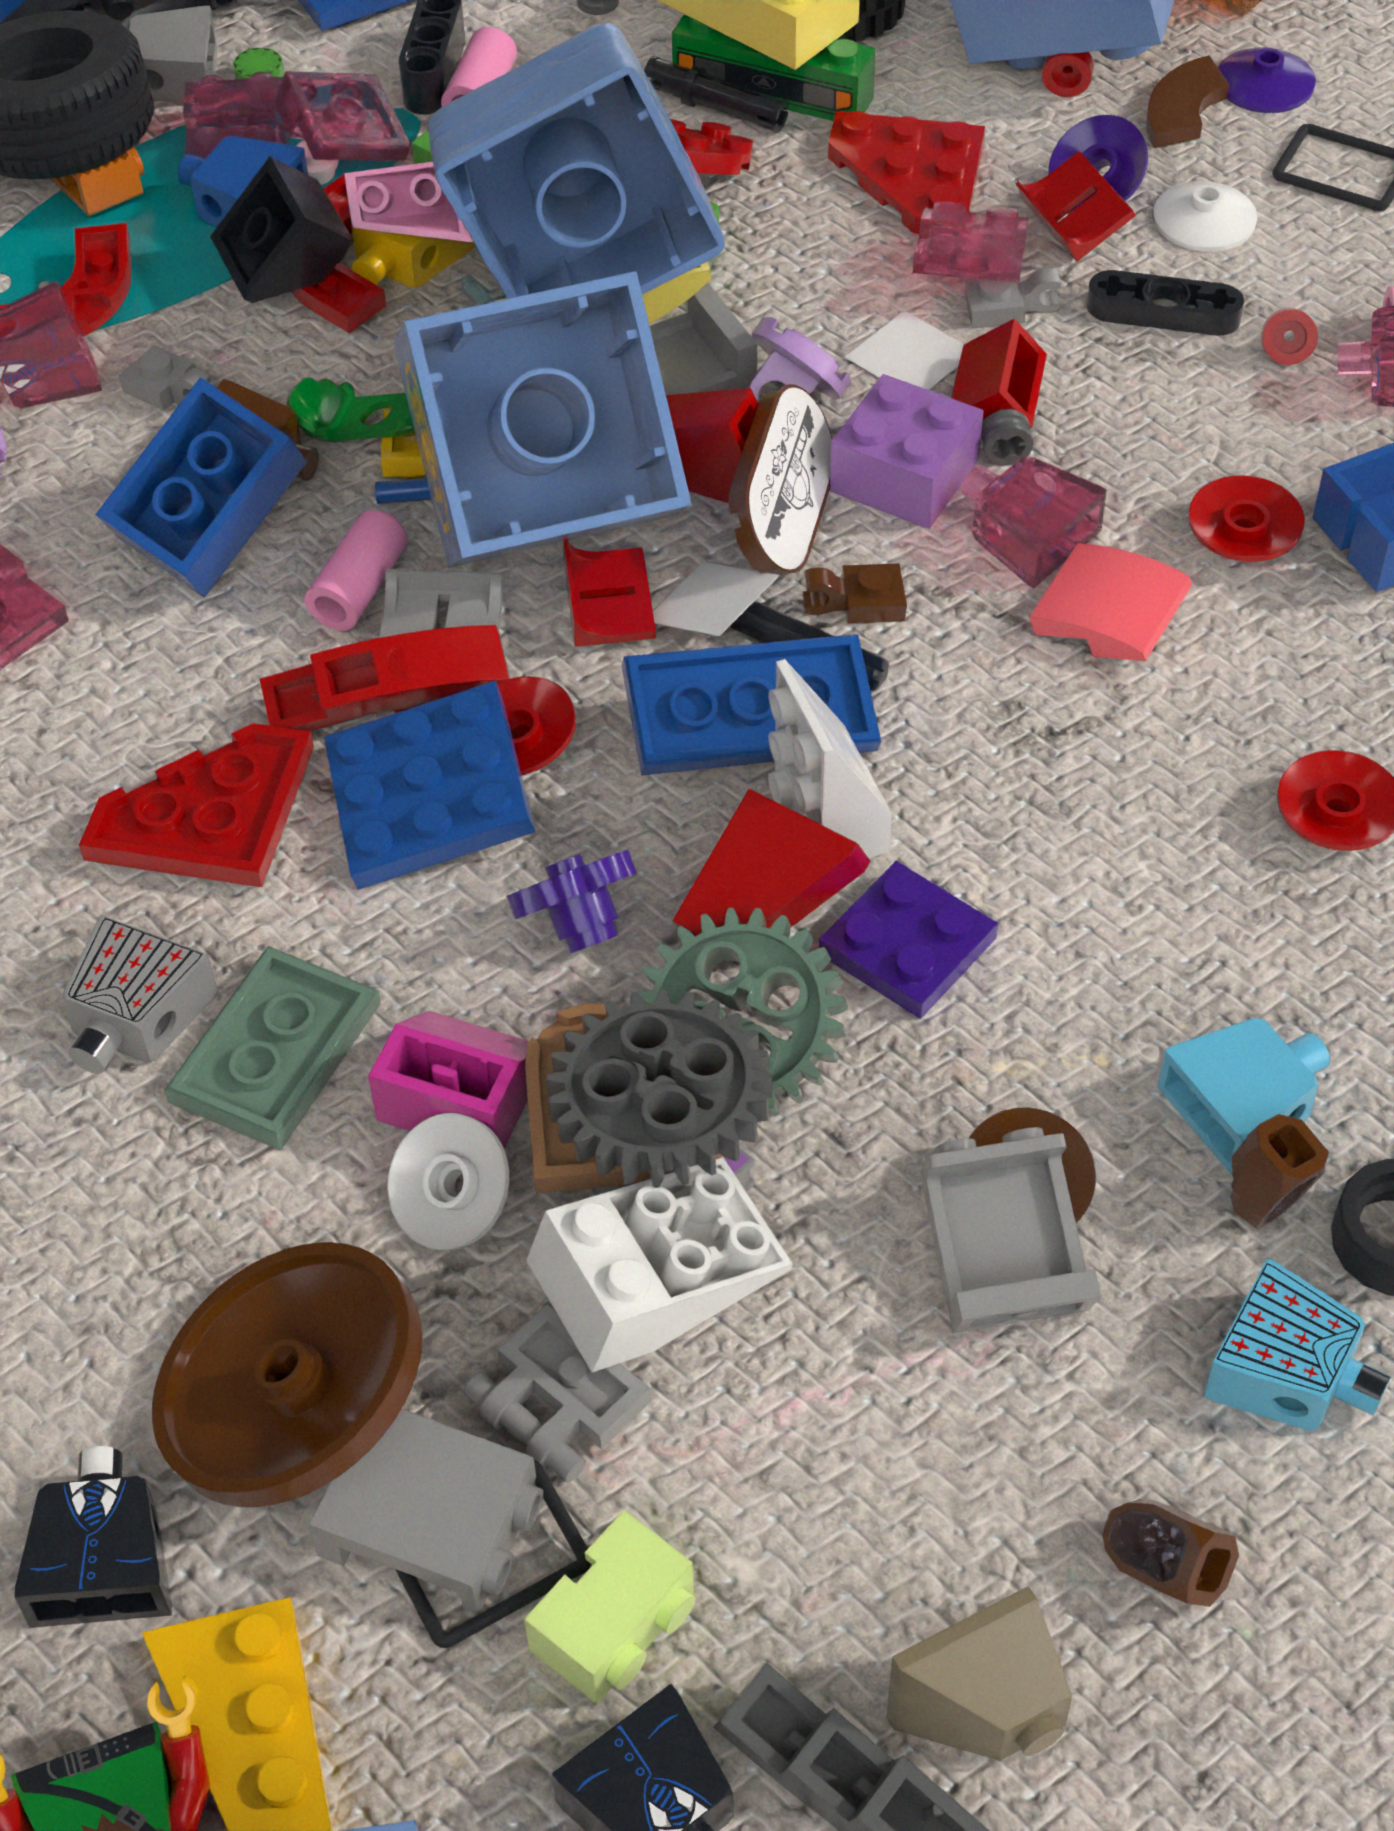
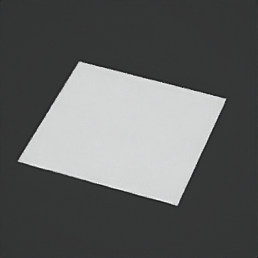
[844,310,964,390]
[653,561,780,636]

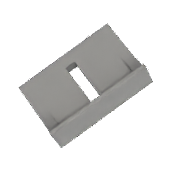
[379,569,504,638]

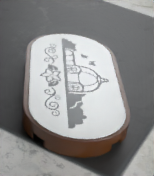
[729,384,833,576]

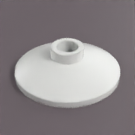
[1153,181,1257,253]
[388,1113,509,1250]

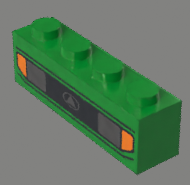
[672,14,876,121]

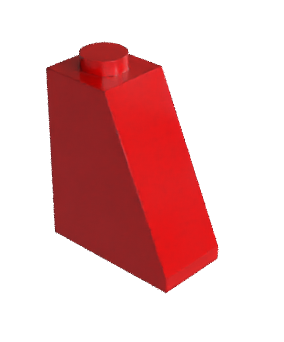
[666,388,758,503]
[672,788,871,964]

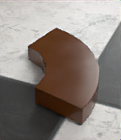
[1146,55,1229,148]

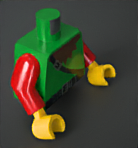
[0,1675,210,1831]

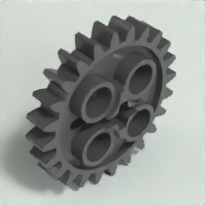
[546,989,772,1188]

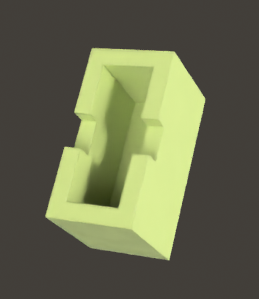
[524,1510,696,1705]

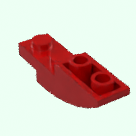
[259,625,510,731]

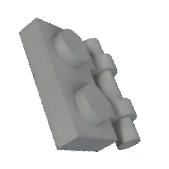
[463,1303,651,1482]

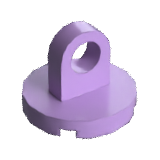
[747,317,851,404]

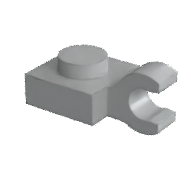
[965,268,1061,328]
[119,345,211,410]

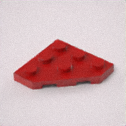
[828,111,985,239]
[79,723,314,887]

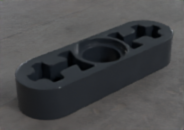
[1087,270,1244,336]

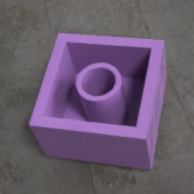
[830,374,983,529]

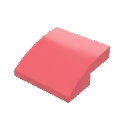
[1029,543,1192,661]

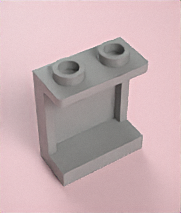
[650,283,757,395]
[920,1127,1101,1334]
[308,1409,544,1615]

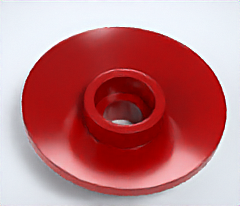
[1188,475,1305,562]
[497,676,576,775]
[1277,750,1394,851]

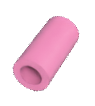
[441,27,517,107]
[304,510,408,631]

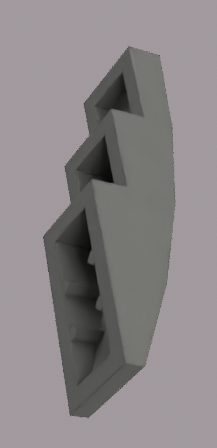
[713,1662,990,1831]

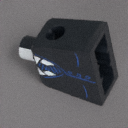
[14,1446,172,1628]
[552,1684,734,1831]

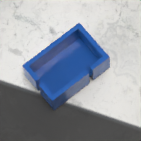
[1313,443,1394,592]

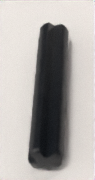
[730,601,889,691]

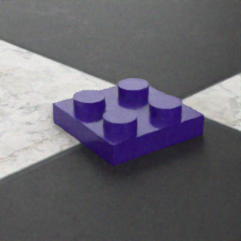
[819,861,998,1019]

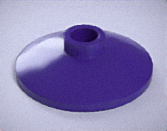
[1218,47,1316,113]
[1048,115,1148,210]

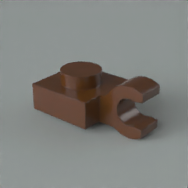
[802,563,907,624]

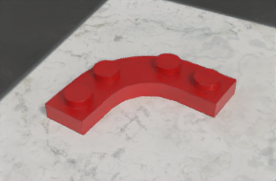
[291,174,386,333]
[0,223,132,358]

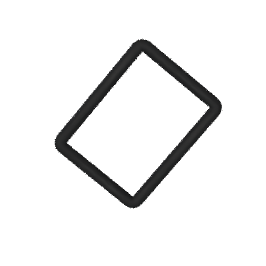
[1272,123,1394,211]
[395,1459,592,1648]

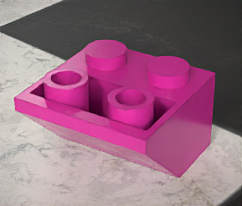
[368,1011,529,1148]

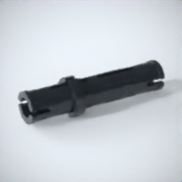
[644,56,789,132]

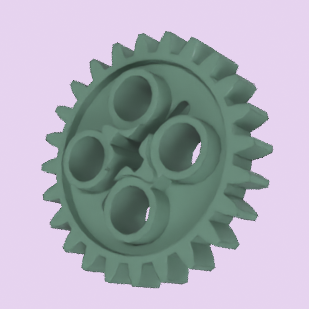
[637,908,848,1117]

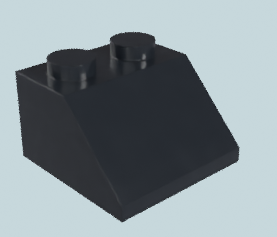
[210,156,354,303]

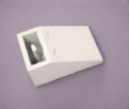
[768,659,892,859]
[526,1157,793,1372]

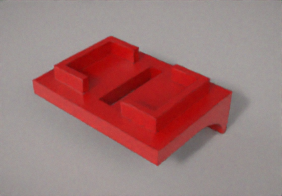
[1015,151,1136,262]
[563,538,656,647]

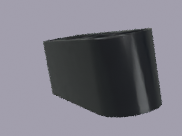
[399,0,465,115]

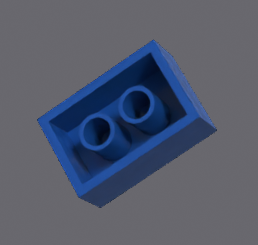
[95,377,307,598]

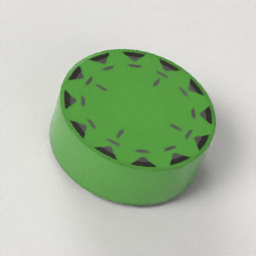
[233,48,284,93]

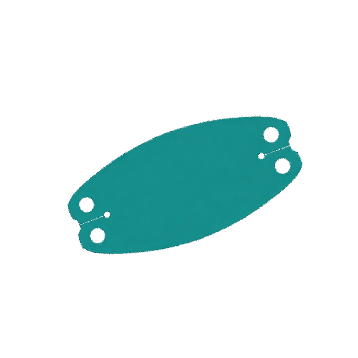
[0,78,421,330]

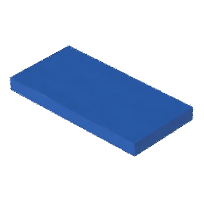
[621,634,881,776]

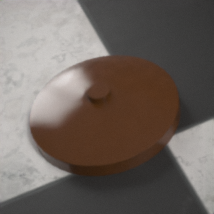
[152,1242,422,1507]

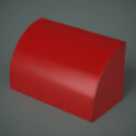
[951,318,1047,429]

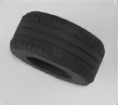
[0,10,155,180]

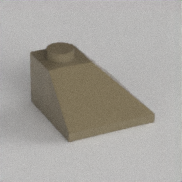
[886,1586,1072,1761]

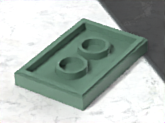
[164,946,381,1151]

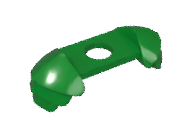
[286,377,416,443]

